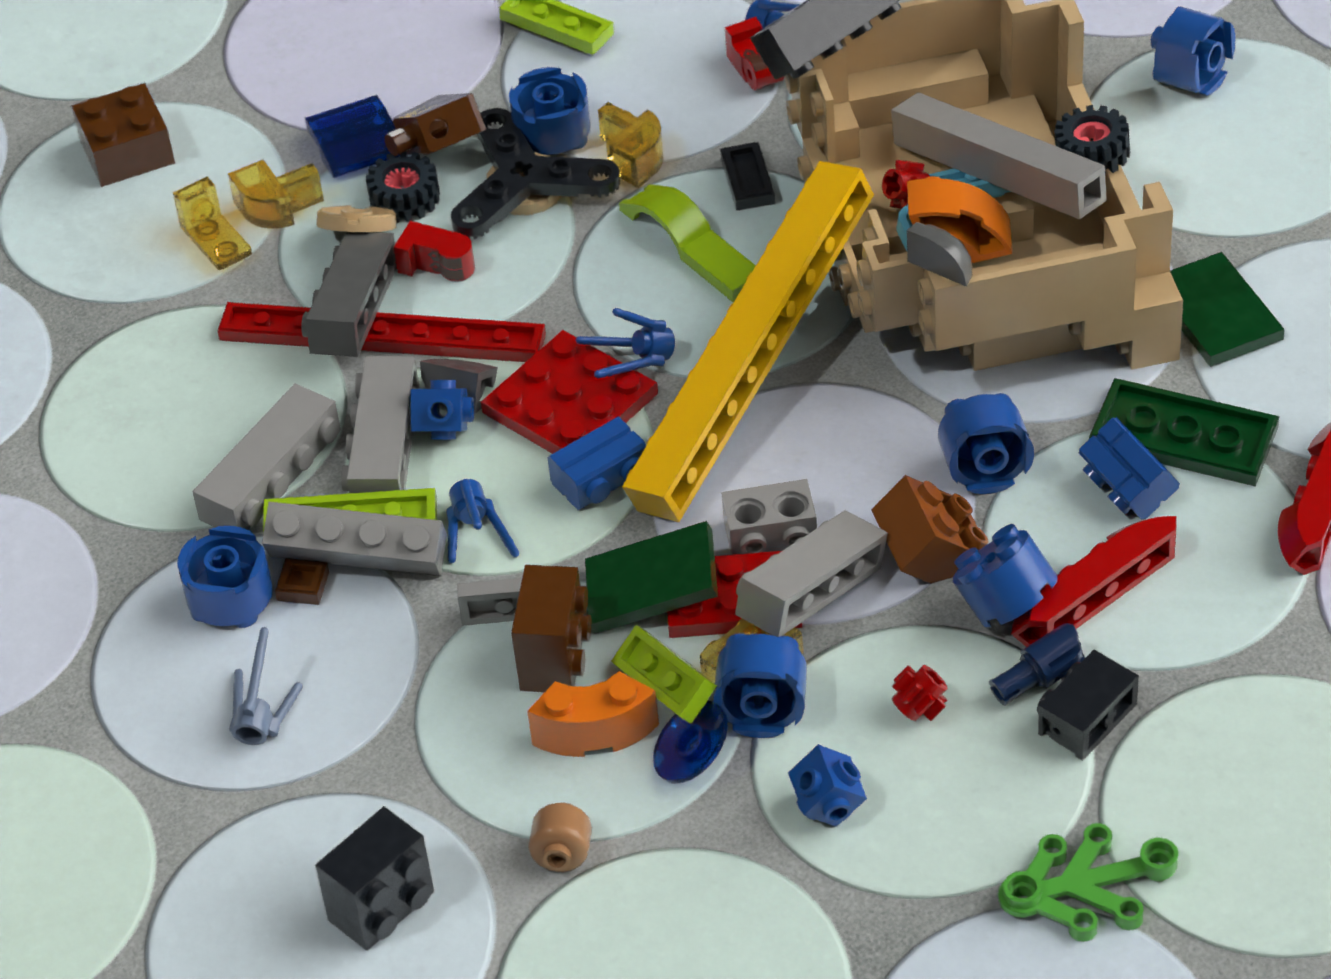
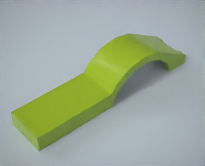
[619,184,756,302]

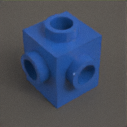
[411,380,474,440]
[788,744,867,827]

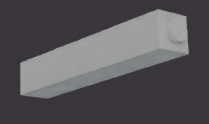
[891,92,1107,219]

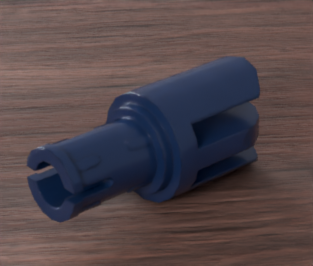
[988,623,1085,706]

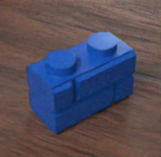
[547,416,646,511]
[1078,417,1180,520]

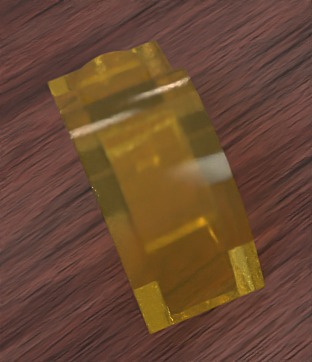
[598,102,664,188]
[228,159,324,229]

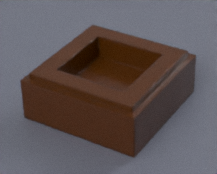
[275,558,329,605]

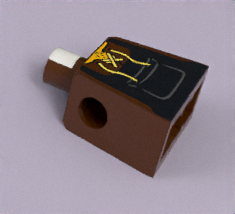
[384,93,486,156]

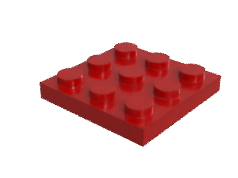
[481,330,658,454]

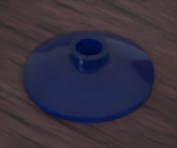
[653,700,728,783]

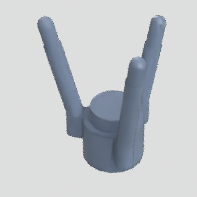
[229,627,303,745]

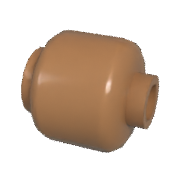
[528,802,592,872]

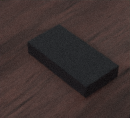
[720,142,775,211]

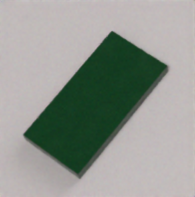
[1089,378,1280,487]

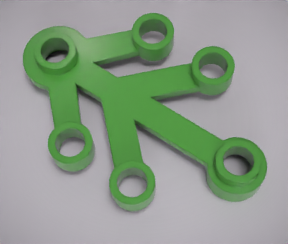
[998,823,1178,942]

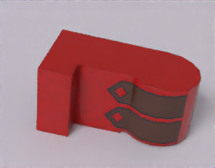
[725,17,785,90]
[393,221,475,281]

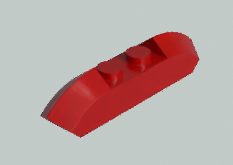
[1278,422,1331,575]
[1011,516,1176,647]

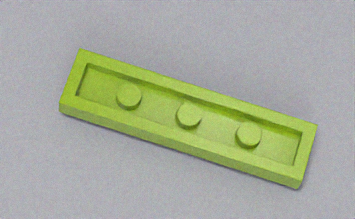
[263,488,437,533]

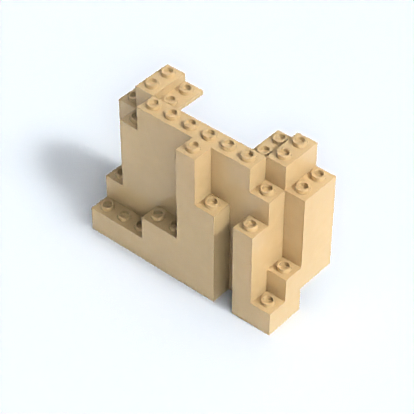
[785,0,1183,371]

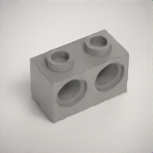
[721,479,817,555]

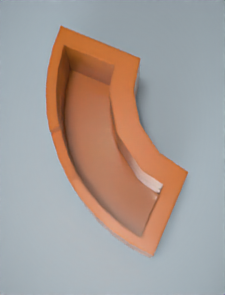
[907,176,1013,263]
[527,671,659,757]

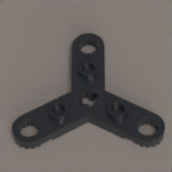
[451,108,620,239]

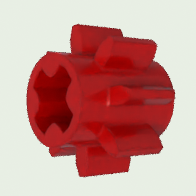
[882,160,930,209]
[892,665,948,721]

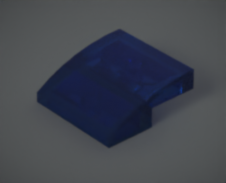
[305,95,400,178]

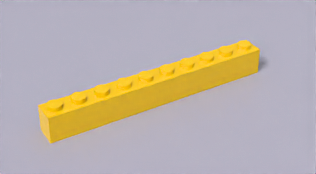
[622,161,874,522]

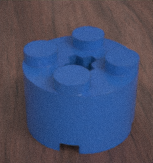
[1151,6,1236,95]
[509,67,591,156]
[938,393,1034,494]
[953,524,1058,627]
[177,526,273,628]
[713,633,807,738]

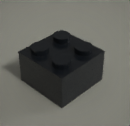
[315,806,434,951]

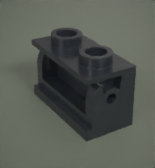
[1037,649,1139,761]

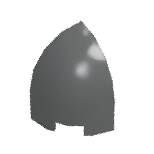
[907,222,973,287]
[420,359,498,414]

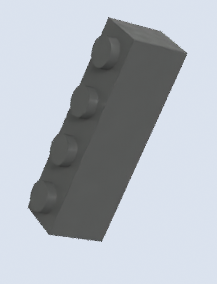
[301,232,397,357]

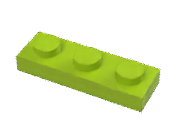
[499,0,614,55]
[611,625,717,723]

